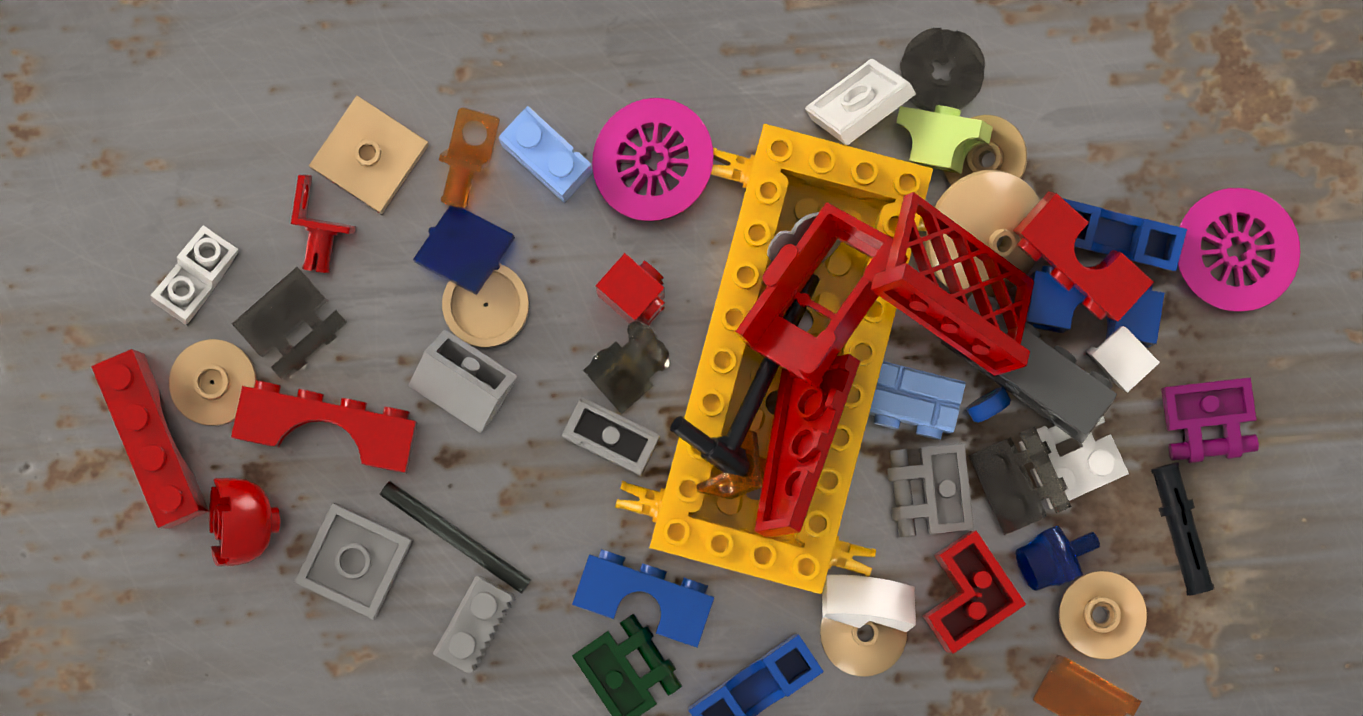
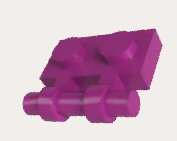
[1161,377,1259,463]

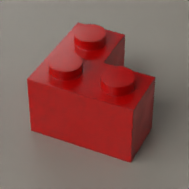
[922,530,1026,654]

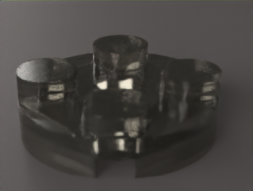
[898,28,985,112]

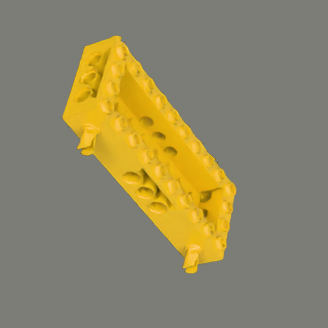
[615,123,933,594]

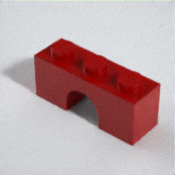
[1013,191,1154,322]

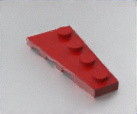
[755,354,860,537]

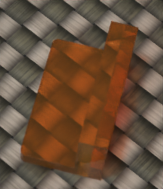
[1033,655,1142,716]

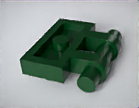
[572,613,682,716]

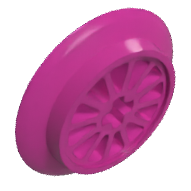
[592,98,714,221]
[1178,188,1301,312]

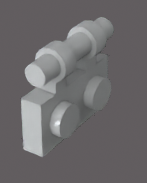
[887,443,974,537]

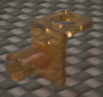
[439,107,500,208]
[696,431,767,499]

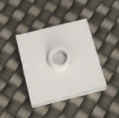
[805,59,916,146]

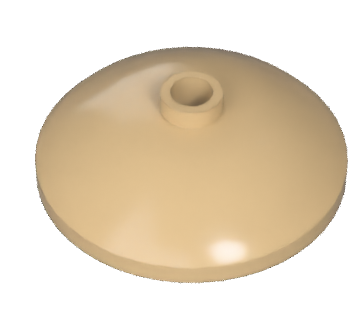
[925,170,1040,297]

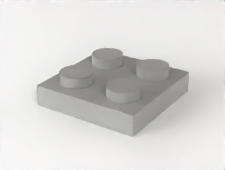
[294,503,413,619]

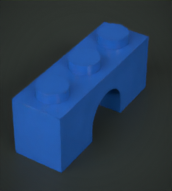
[1063,198,1187,271]
[1026,266,1165,348]
[572,549,714,648]
[688,633,824,716]

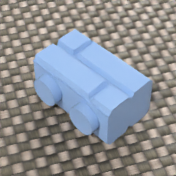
[498,106,593,203]
[869,361,966,440]

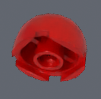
[209,478,280,566]

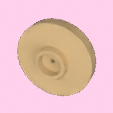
[442,261,529,348]
[169,339,258,426]

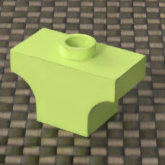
[896,105,993,174]

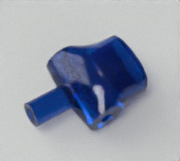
[1015,525,1100,591]

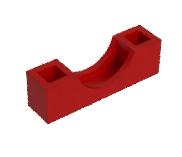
[91,349,209,529]
[231,380,417,474]

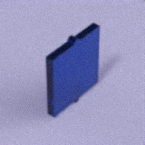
[413,203,515,295]

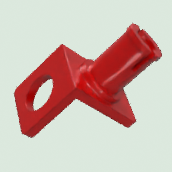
[291,174,356,273]

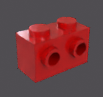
[595,253,665,330]

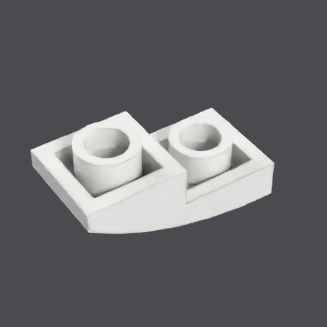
[150,225,238,326]
[822,575,916,632]

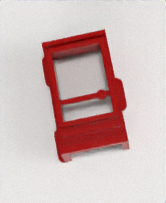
[735,202,908,389]

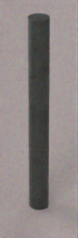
[379,481,531,594]

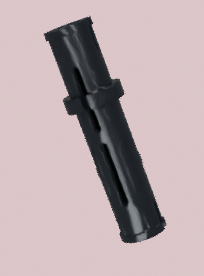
[1151,462,1215,596]

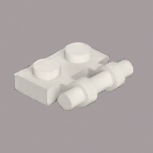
[1019,416,1129,509]

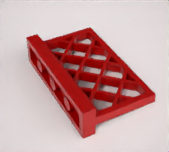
[871,192,1034,376]

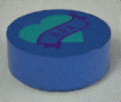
[966,387,1011,423]

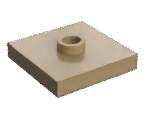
[309,95,429,215]

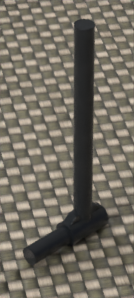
[670,274,820,481]

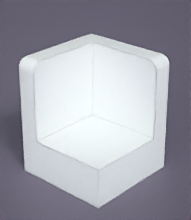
[1086,326,1160,393]

